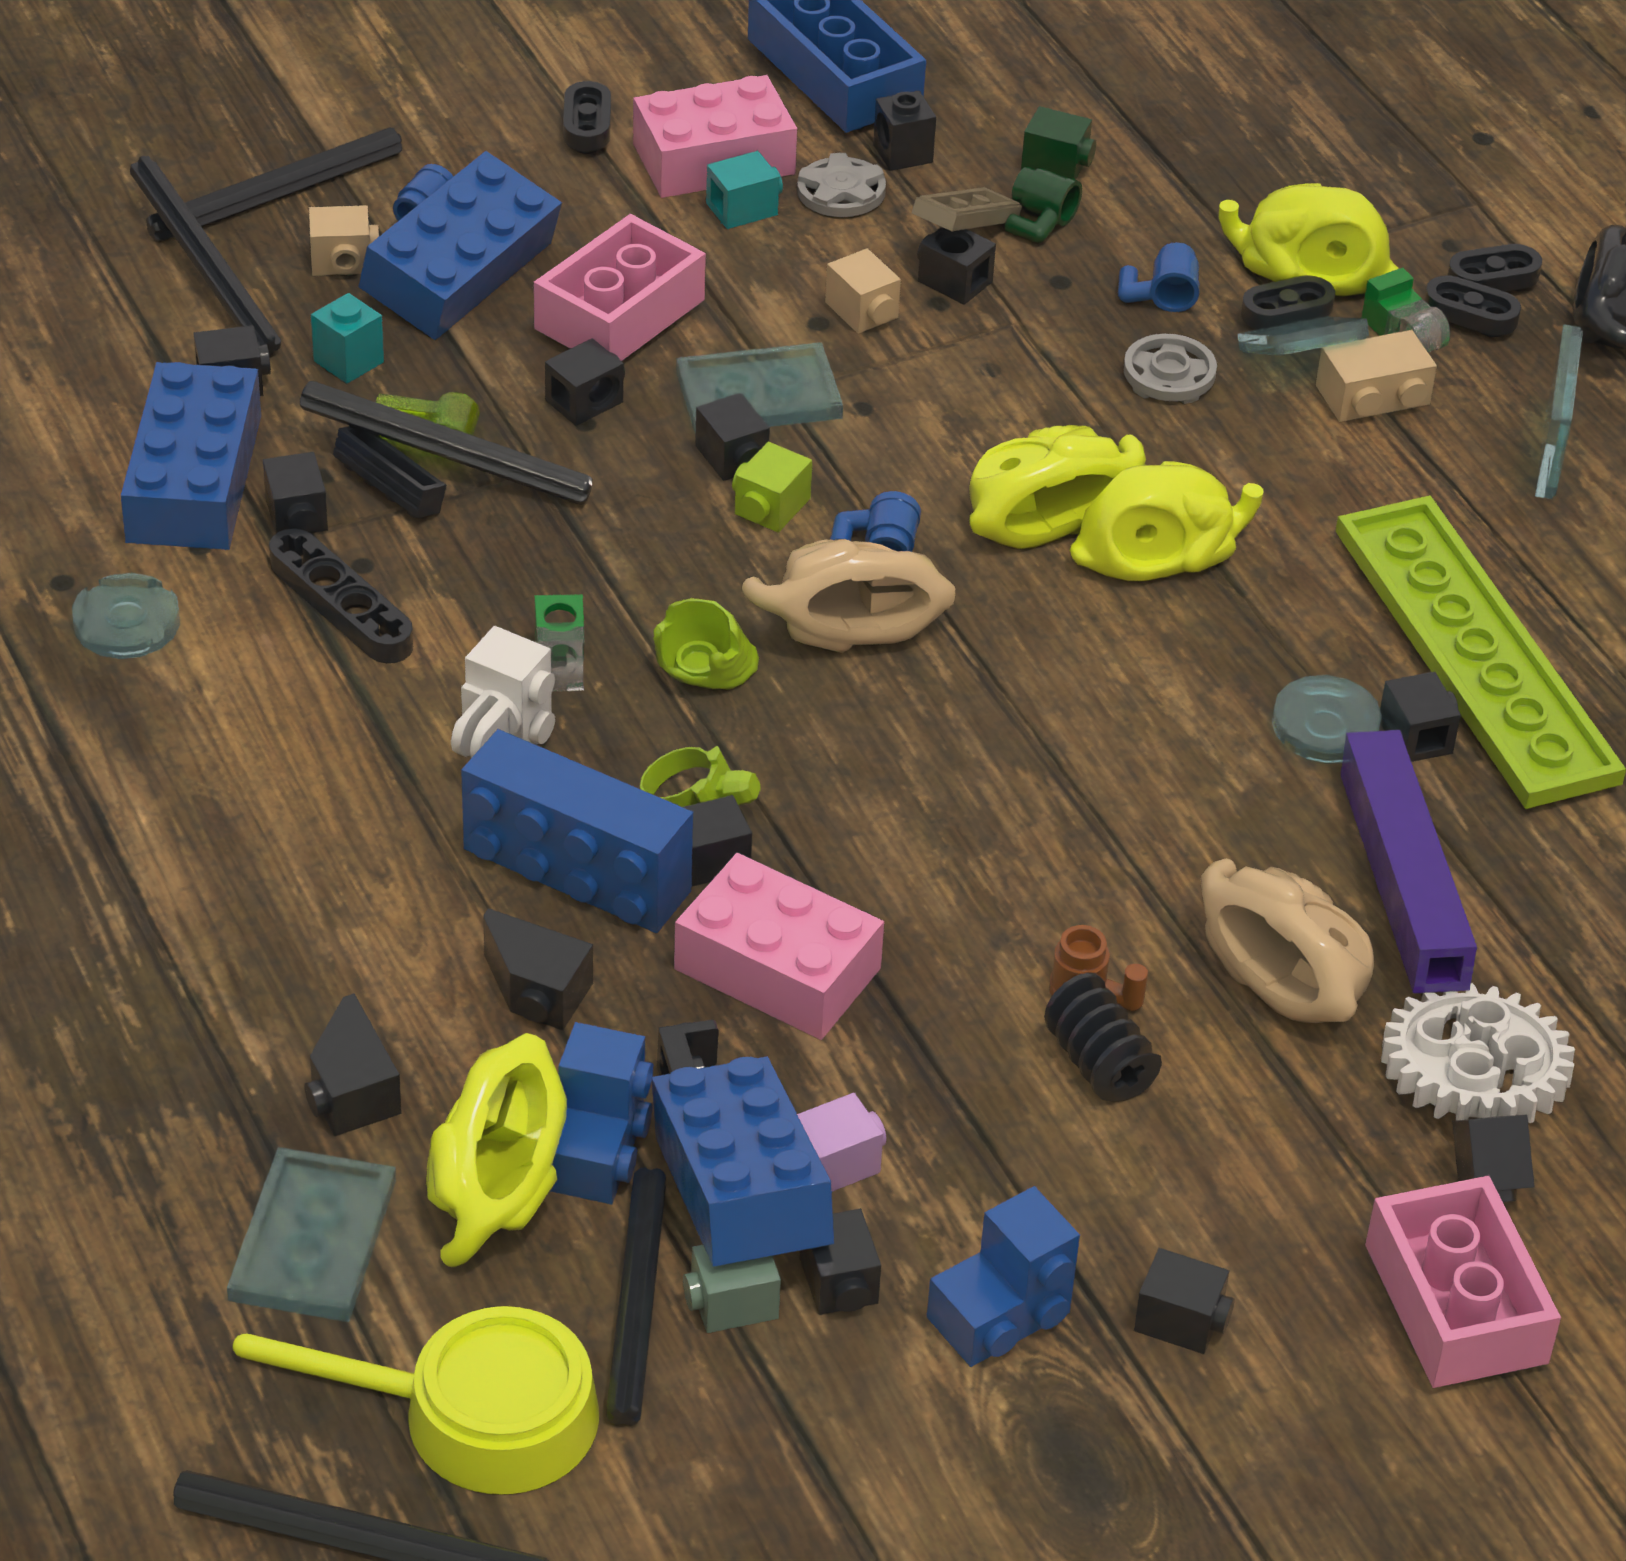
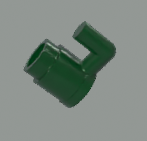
[1005,167,1082,243]

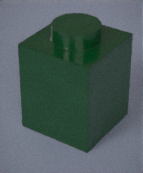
[1021,106,1096,180]

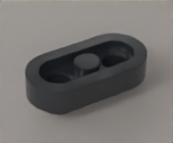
[563,81,611,154]
[1447,244,1542,291]
[1241,275,1335,332]
[1424,276,1521,337]

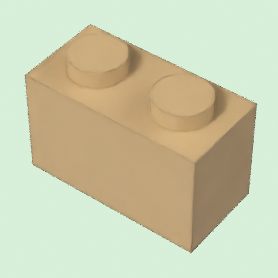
[1316,330,1437,422]

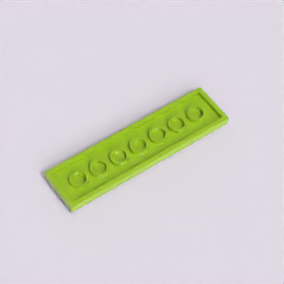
[1335,496,1626,809]

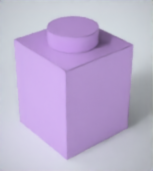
[797,1093,887,1191]

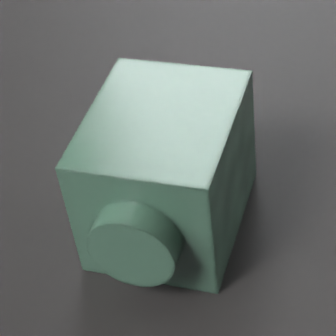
[683,1245,781,1333]

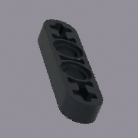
[269,529,413,664]

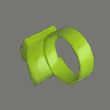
[640,746,761,807]

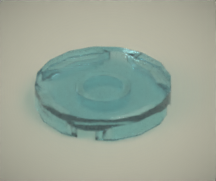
[72,573,180,659]
[1272,675,1382,763]

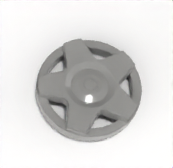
[797,153,886,217]
[1124,334,1217,404]

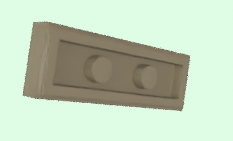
[912,187,1022,231]

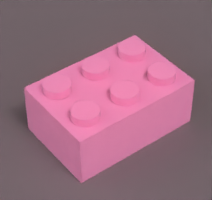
[633,75,797,198]
[534,214,706,361]
[674,853,884,1040]
[1365,1176,1561,1388]

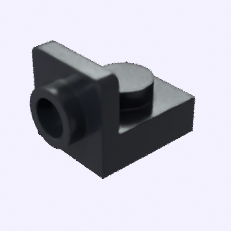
[657,1020,719,1076]

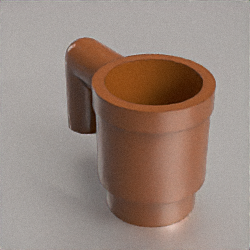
[1049,925,1148,1011]

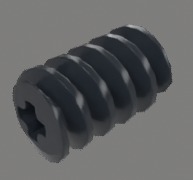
[1044,972,1162,1102]

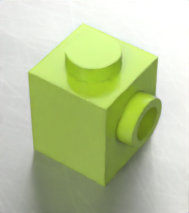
[732,441,812,533]

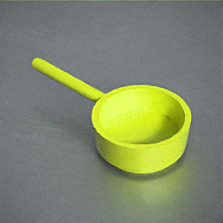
[232,1306,599,1495]

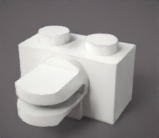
[451,626,555,758]

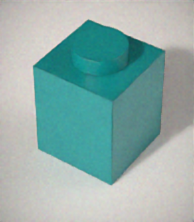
[706,151,783,229]
[311,293,384,384]

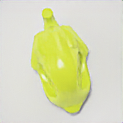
[1218,183,1399,296]
[969,425,1146,549]
[1069,461,1264,581]
[426,1033,567,1267]

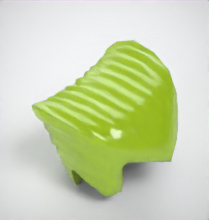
[653,598,759,690]

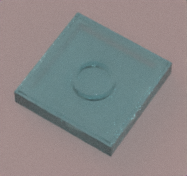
[1238,316,1369,355]

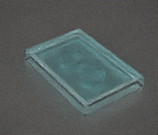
[1535,324,1583,499]
[676,342,843,433]
[227,1147,396,1322]

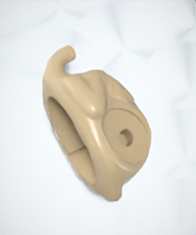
[742,539,956,653]
[1200,858,1374,1023]

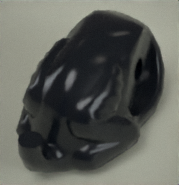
[1573,225,1626,349]

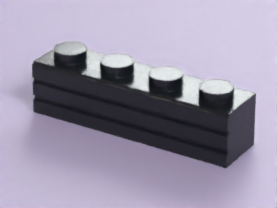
[333,426,447,518]

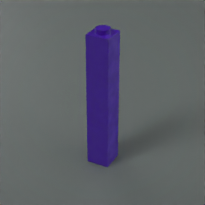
[1340,730,1477,993]

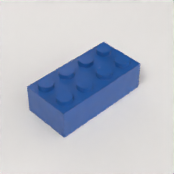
[748,0,926,133]
[358,151,562,340]
[121,362,261,550]
[461,729,693,933]
[652,1056,834,1267]

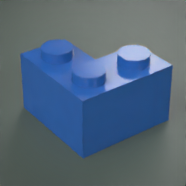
[550,1022,653,1205]
[927,1186,1080,1367]

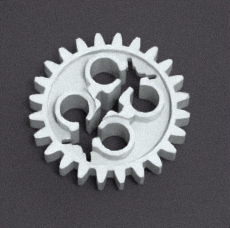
[1381,983,1575,1123]

